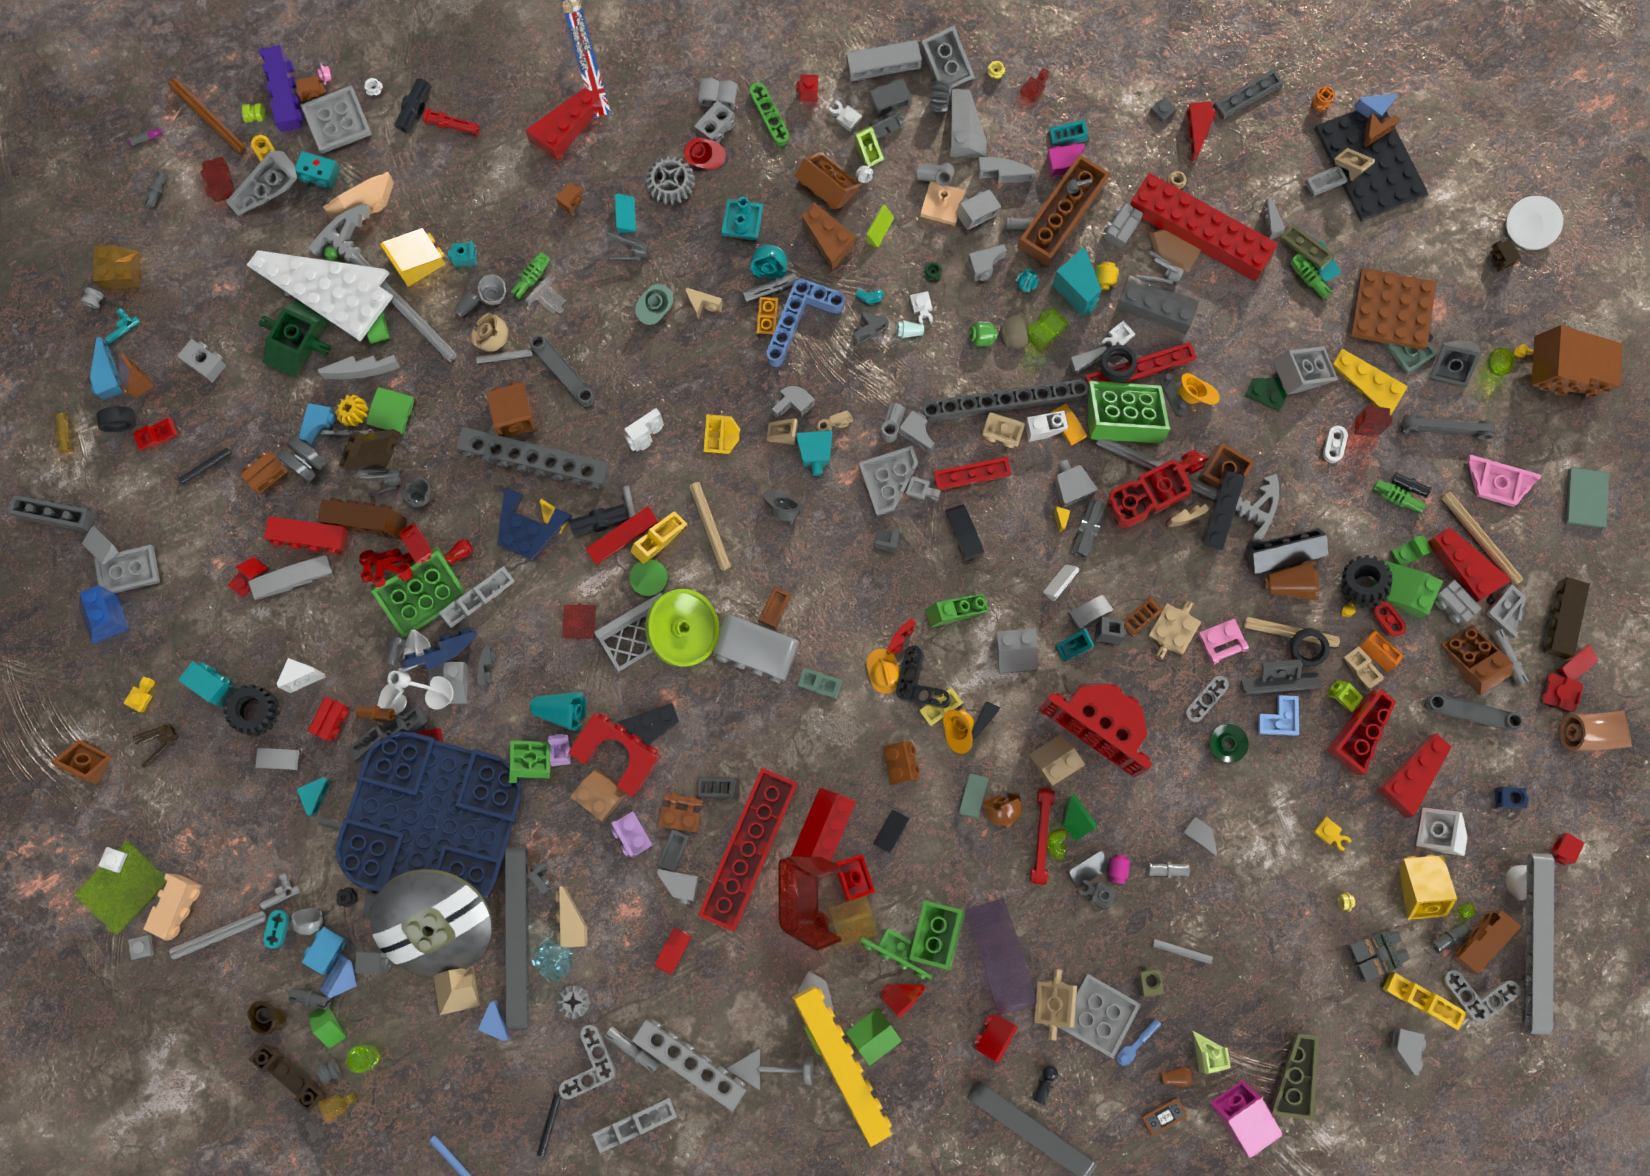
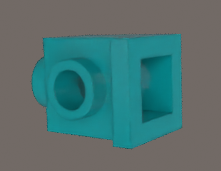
[448,241,477,267]

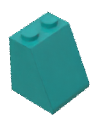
[1052,247,1101,316]

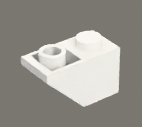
[1025,411,1068,442]

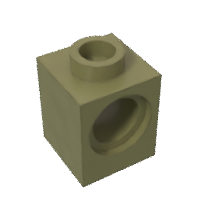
[1137,966,1164,997]

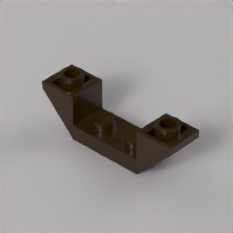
[248,1043,324,1113]

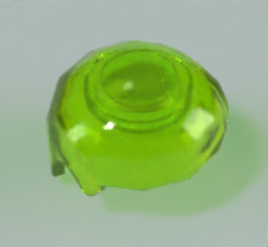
[1486,348,1516,376]
[1047,828,1067,860]

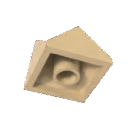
[433,966,480,1015]

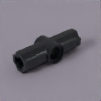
[394,78,432,133]
[569,504,629,537]

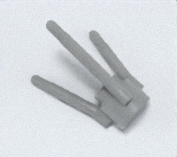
[1135,251,1184,285]

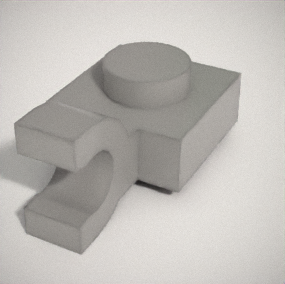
[906,476,941,501]

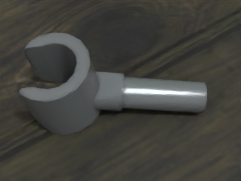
[1067,179,1092,194]

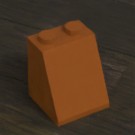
[486,382,537,438]

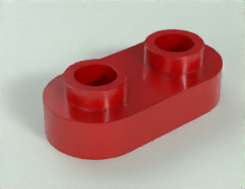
[1373,601,1406,637]

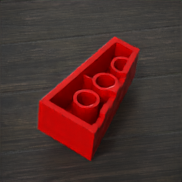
[525,87,602,160]
[1326,689,1396,775]

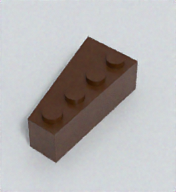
[317,498,407,540]

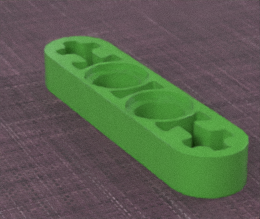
[750,82,789,146]

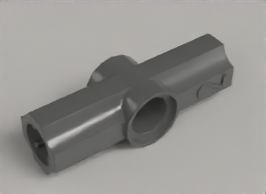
[1071,499,1106,558]

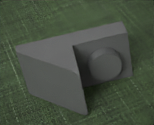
[853,312,889,345]

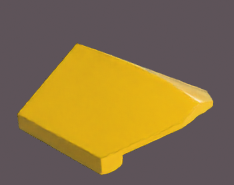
[704,414,740,454]

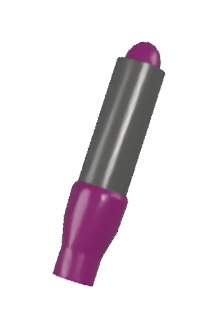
[128,128,163,146]

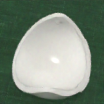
[1505,865,1527,900]

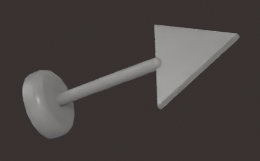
[726,1049,814,1090]

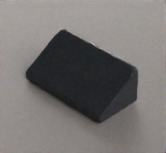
[873,809,910,854]

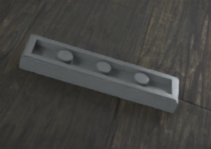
[1213,69,1284,120]

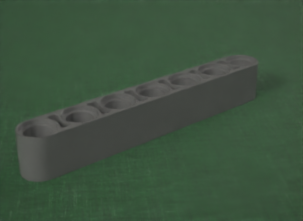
[968,1081,1097,1176]

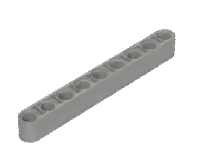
[1525,853,1554,1034]

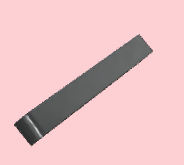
[922,380,1088,422]
[505,847,529,1029]

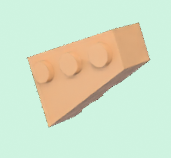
[144,873,201,940]

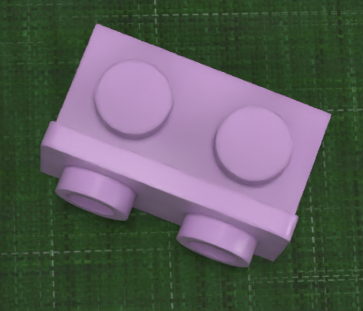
[611,811,653,858]

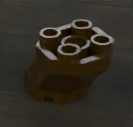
[338,429,400,471]

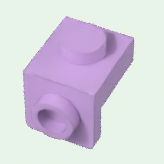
[548,734,571,766]

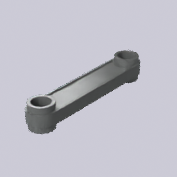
[530,334,595,407]
[1402,415,1495,439]
[1425,694,1523,731]

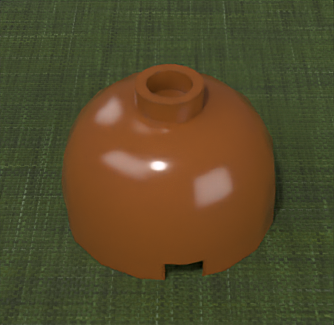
[982,793,1022,828]

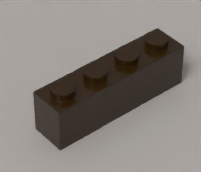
[1543,577,1590,659]

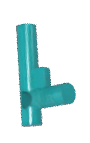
[105,308,140,344]

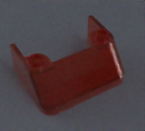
[778,857,842,951]

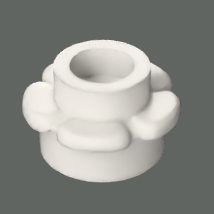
[364,78,383,96]
[856,166,873,183]

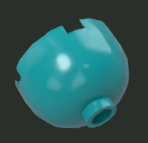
[750,245,787,281]

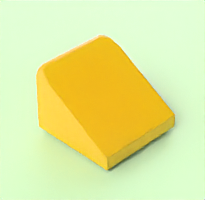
[1054,507,1070,532]

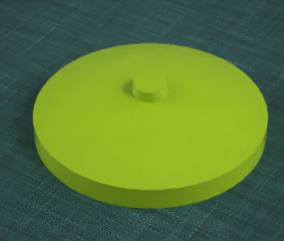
[645,589,719,667]

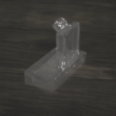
[524,274,566,314]

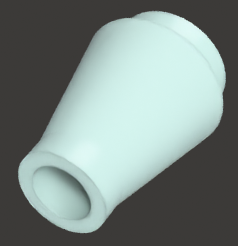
[896,320,924,339]

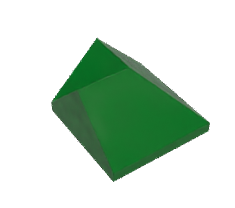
[1061,793,1098,842]

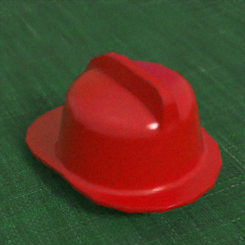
[684,138,726,170]

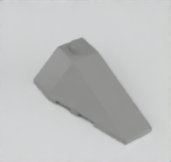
[950,89,987,158]
[226,151,297,216]

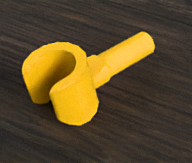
[1514,344,1533,358]
[1341,600,1356,617]

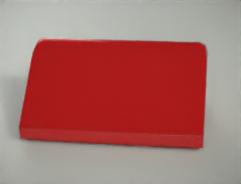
[1557,644,1599,680]

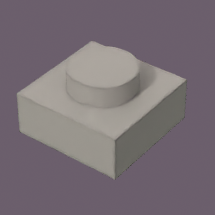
[128,935,154,960]

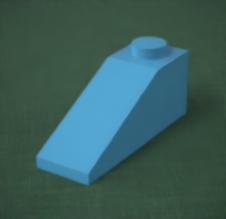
[90,337,124,400]

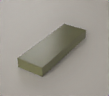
[1280,224,1335,270]

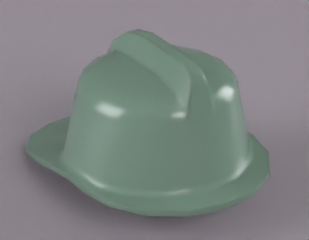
[635,284,673,325]

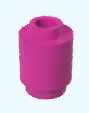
[1108,854,1130,884]

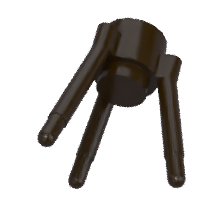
[133,723,177,768]

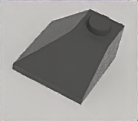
[1430,340,1481,386]

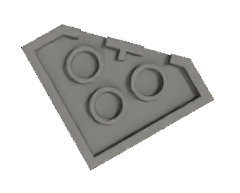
[858,446,918,517]

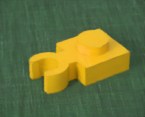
[1313,817,1351,851]

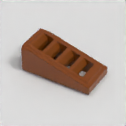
[1123,596,1163,637]

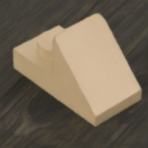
[1334,148,1375,181]
[686,288,723,319]

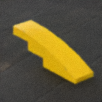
[1382,972,1467,1031]

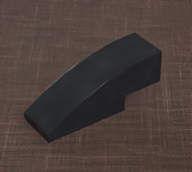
[946,504,984,561]

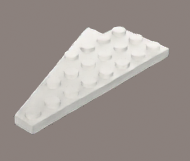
[247,250,393,341]

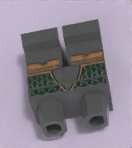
[1345,931,1410,982]

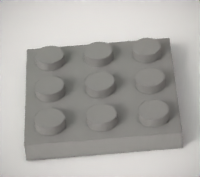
[301,85,372,154]
[1060,974,1141,1059]

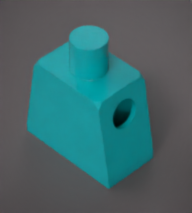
[796,431,832,476]

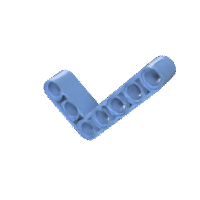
[767,279,845,367]

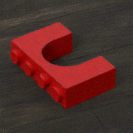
[568,712,661,797]

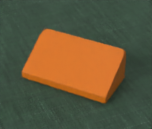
[1359,630,1404,672]

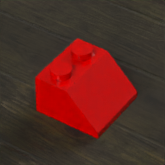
[973,1013,1018,1064]

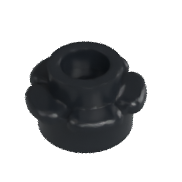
[336,887,356,907]

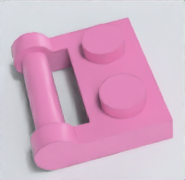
[1198,619,1249,665]

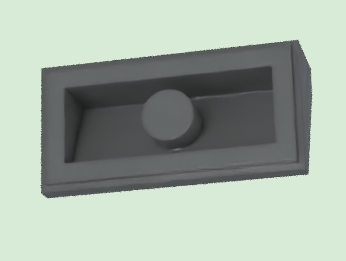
[1066,850,1109,888]

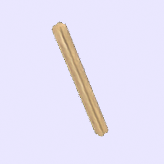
[1442,492,1523,585]

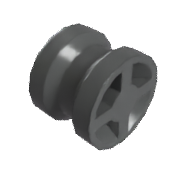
[316,1058,341,1084]

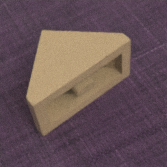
[766,418,798,445]

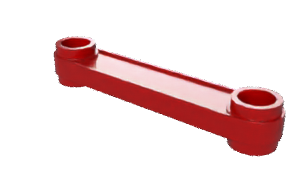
[1030,788,1055,885]

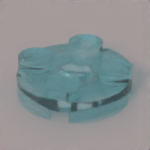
[532,941,573,980]

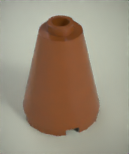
[1265,561,1319,600]

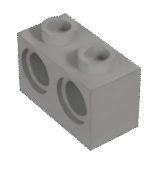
[694,100,735,143]

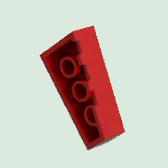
[1428,527,1511,603]
[1377,733,1451,818]

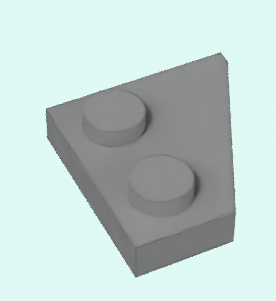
[1486,584,1526,638]

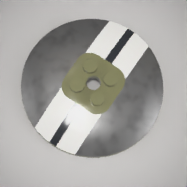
[370,869,492,977]

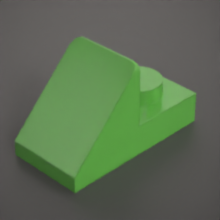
[1390,535,1433,566]

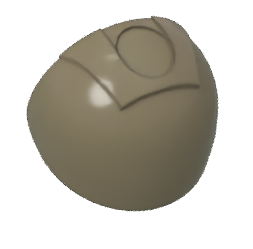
[1000,314,1028,348]

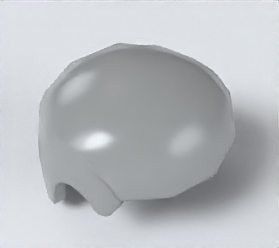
[478,274,506,305]
[292,908,323,935]

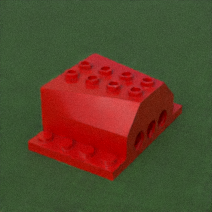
[1038,683,1153,778]

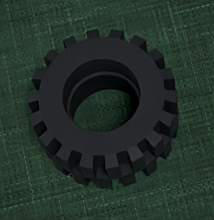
[1341,555,1393,608]
[223,684,280,736]

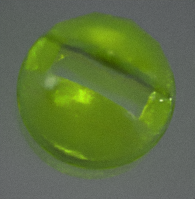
[1457,902,1476,918]

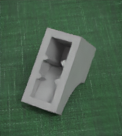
[968,244,1006,281]
[899,410,935,454]

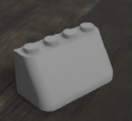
[713,614,799,684]

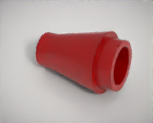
[444,538,474,565]

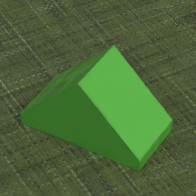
[308,1008,347,1049]

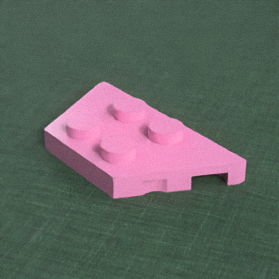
[1467,455,1541,507]

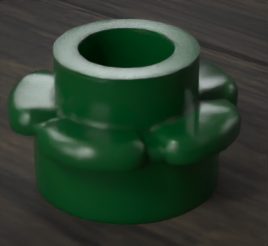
[924,262,942,280]

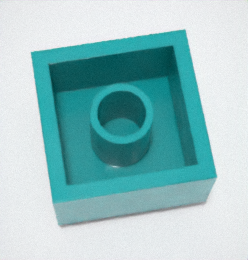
[178,661,236,708]

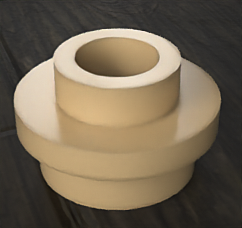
[1168,171,1186,189]

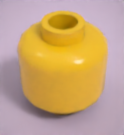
[1094,262,1119,290]

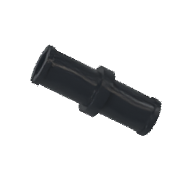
[1390,472,1432,498]

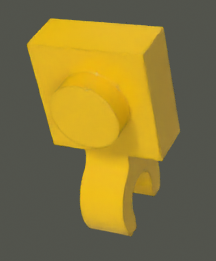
[124,677,155,713]

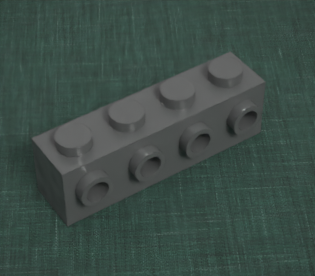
[8,495,97,532]

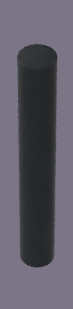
[178,448,232,485]
[537,1093,561,1157]

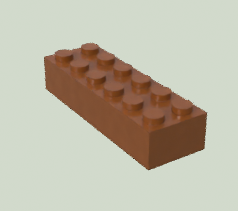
[1017,154,1110,267]

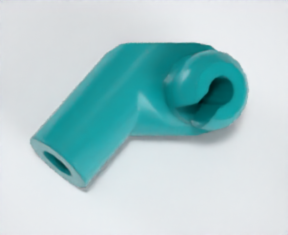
[855,288,884,305]

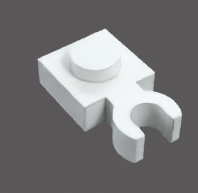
[829,101,862,132]
[910,291,933,325]
[1101,321,1135,346]

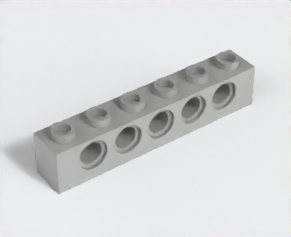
[632,1018,747,1112]

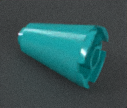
[529,692,587,731]

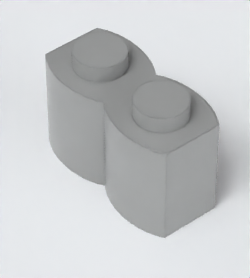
[698,77,738,110]

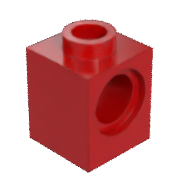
[1549,833,1585,865]

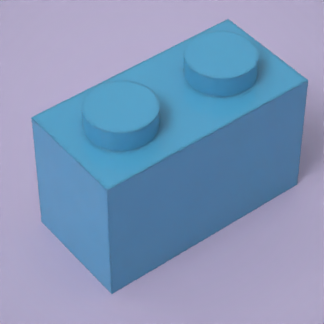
[302,927,349,975]

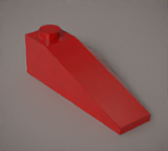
[880,983,926,1018]

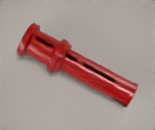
[423,108,480,135]

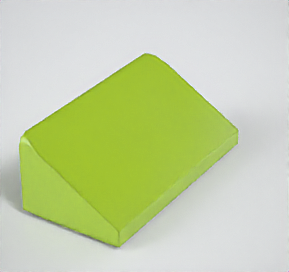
[866,204,894,247]

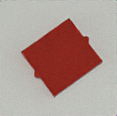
[562,603,596,640]

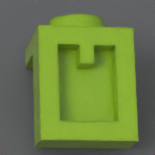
[1327,680,1363,712]

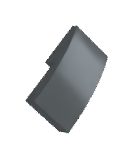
[477,645,497,688]

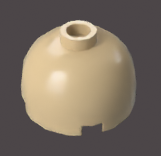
[471,313,508,351]

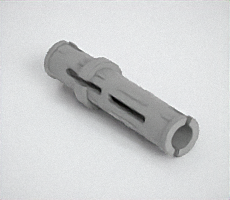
[742,273,797,302]
[1491,629,1529,687]
[605,1026,660,1074]

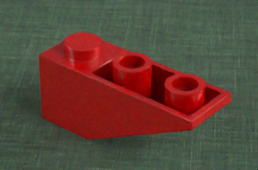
[398,522,433,564]

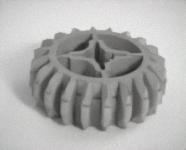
[645,155,695,205]

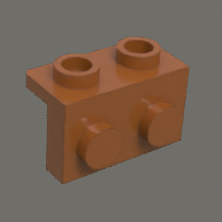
[883,741,920,785]

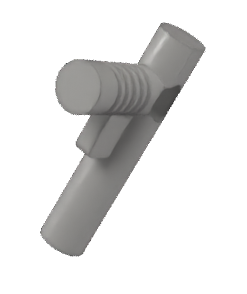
[260,873,301,910]

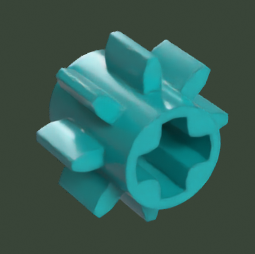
[1015,269,1040,292]

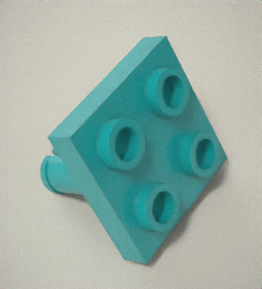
[721,197,764,241]

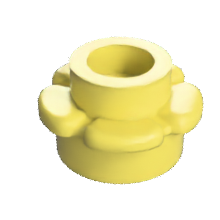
[987,61,1005,79]
[1338,892,1355,912]

